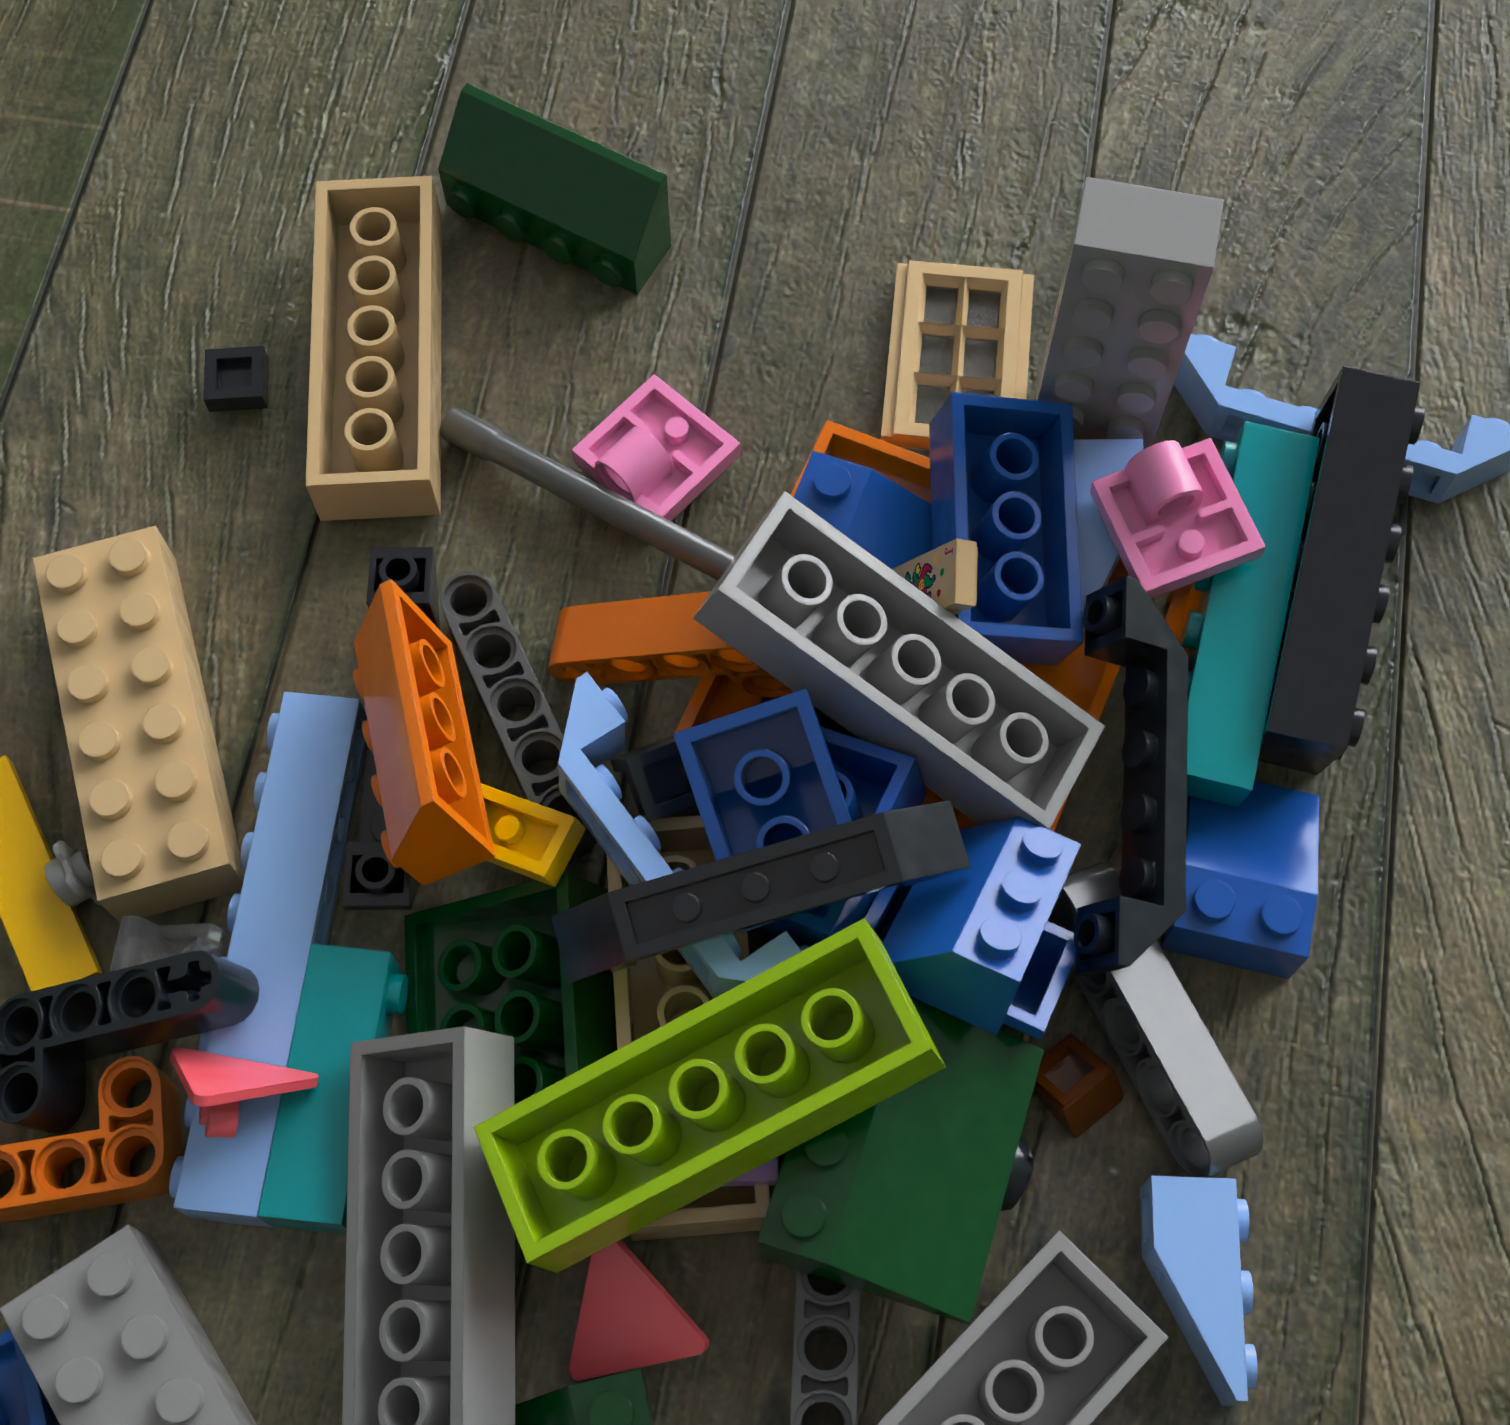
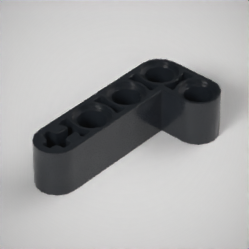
[0,950,259,1133]

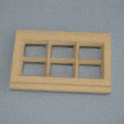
[880,260,1034,450]

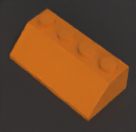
[353,579,496,886]

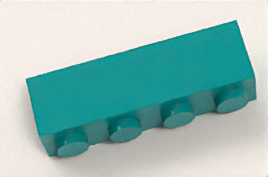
[258,944,408,1234]

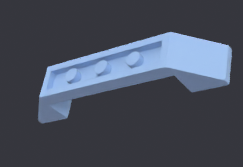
[1173,334,1510,504]
[558,672,809,998]

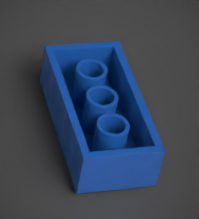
[929,392,1084,666]

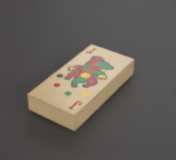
[892,538,978,615]

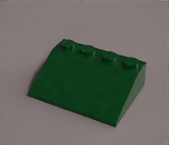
[404,872,618,1105]
[757,996,1044,1325]

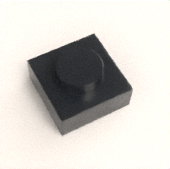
[203,346,269,412]

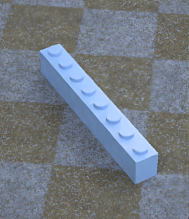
[169,692,367,1228]

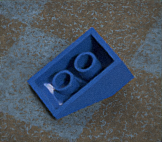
[794,451,932,569]
[673,689,852,933]
[1160,781,1319,979]

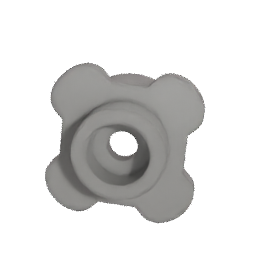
[45,840,101,907]

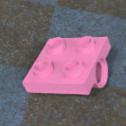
[572,374,741,521]
[1090,438,1266,599]

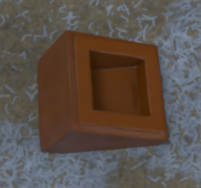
[1033,1033,1124,1138]

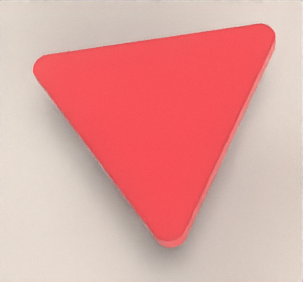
[170,1047,319,1138]
[568,1240,709,1381]

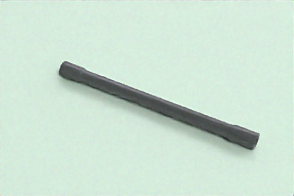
[440,407,736,581]

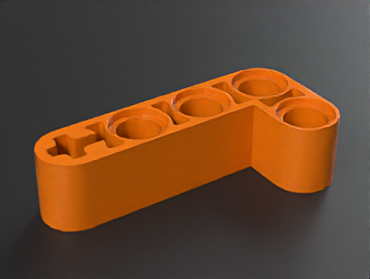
[548,591,794,699]
[0,1056,182,1224]

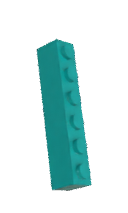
[1180,421,1320,808]

